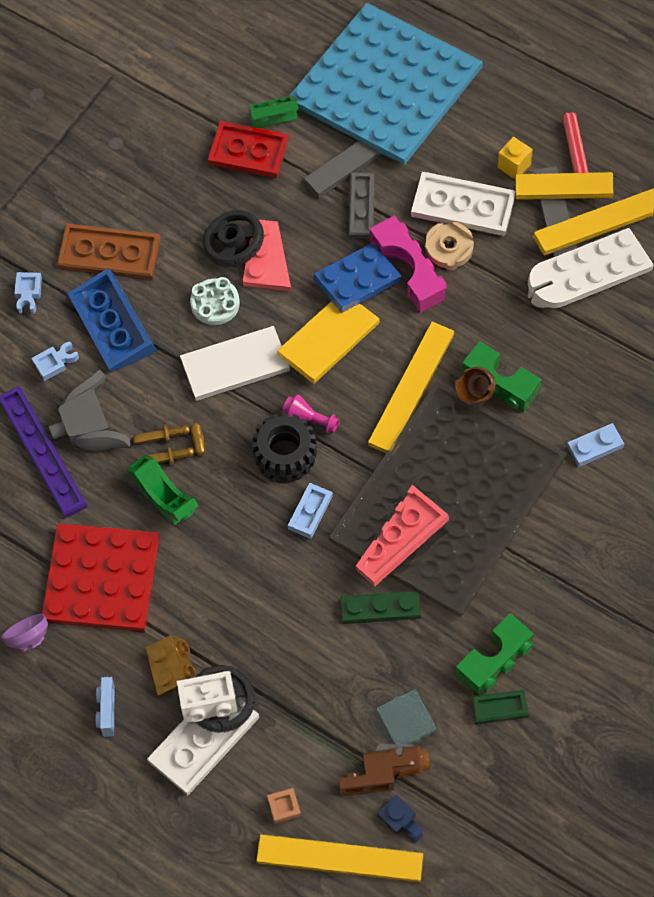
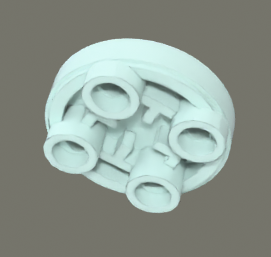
[190,277,239,325]

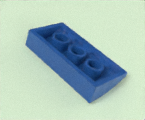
[67,268,157,371]

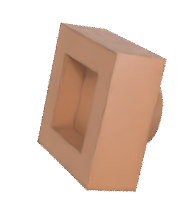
[267,788,301,823]

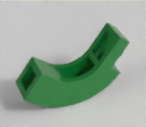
[126,454,199,525]

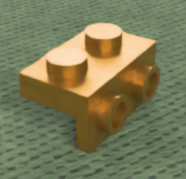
[146,635,196,697]

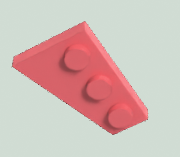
[243,220,291,292]

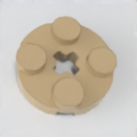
[425,222,474,271]

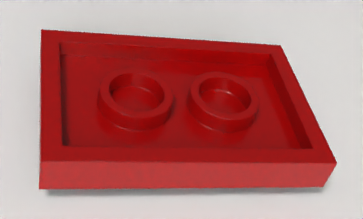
[208,121,289,178]

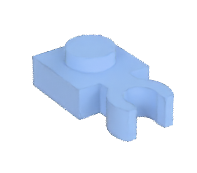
[15,272,42,314]
[31,342,79,381]

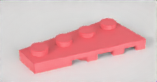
[356,485,449,586]

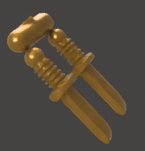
[133,423,206,465]

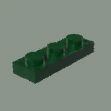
[341,591,421,624]

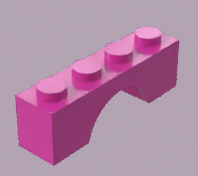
[370,215,447,313]

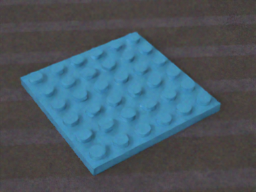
[290,3,483,165]

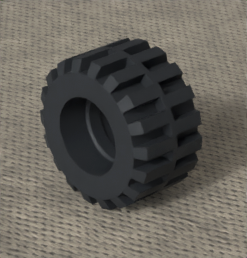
[252,413,317,483]

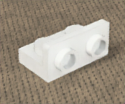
[177,671,237,722]

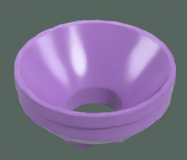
[2,614,48,652]

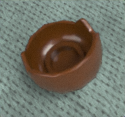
[455,366,496,405]

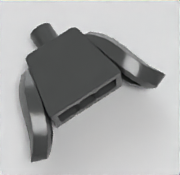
[49,369,130,451]

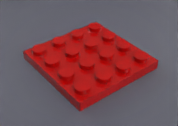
[42,523,160,632]

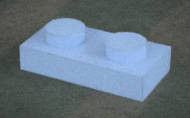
[567,423,624,467]
[288,483,333,539]
[96,677,115,737]

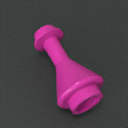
[282,395,339,433]

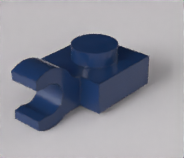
[377,795,424,842]

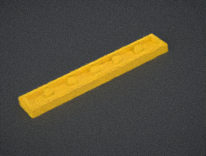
[533,189,654,256]
[368,322,454,455]
[257,835,423,883]

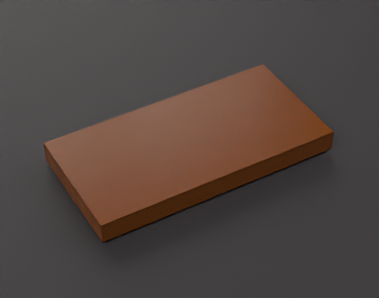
[57,223,161,280]

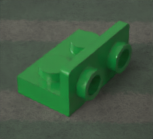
[247,95,299,128]

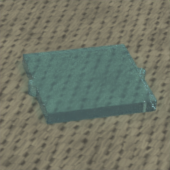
[377,689,437,744]

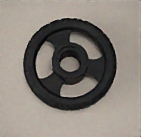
[203,210,264,267]
[194,665,255,733]

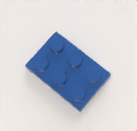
[313,243,401,313]

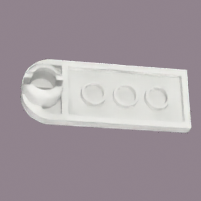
[528,228,654,308]

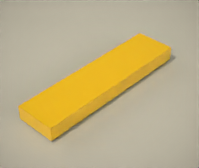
[516,172,613,199]

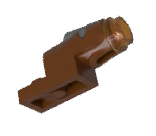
[339,744,430,796]

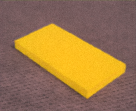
[277,301,380,384]

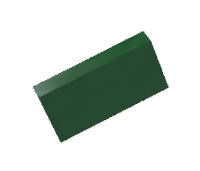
[472,690,529,725]

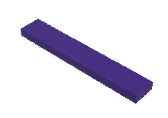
[0,386,87,519]

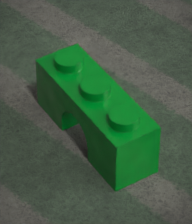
[462,341,542,413]
[455,613,534,696]

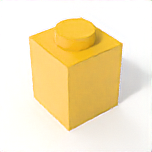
[498,137,533,180]

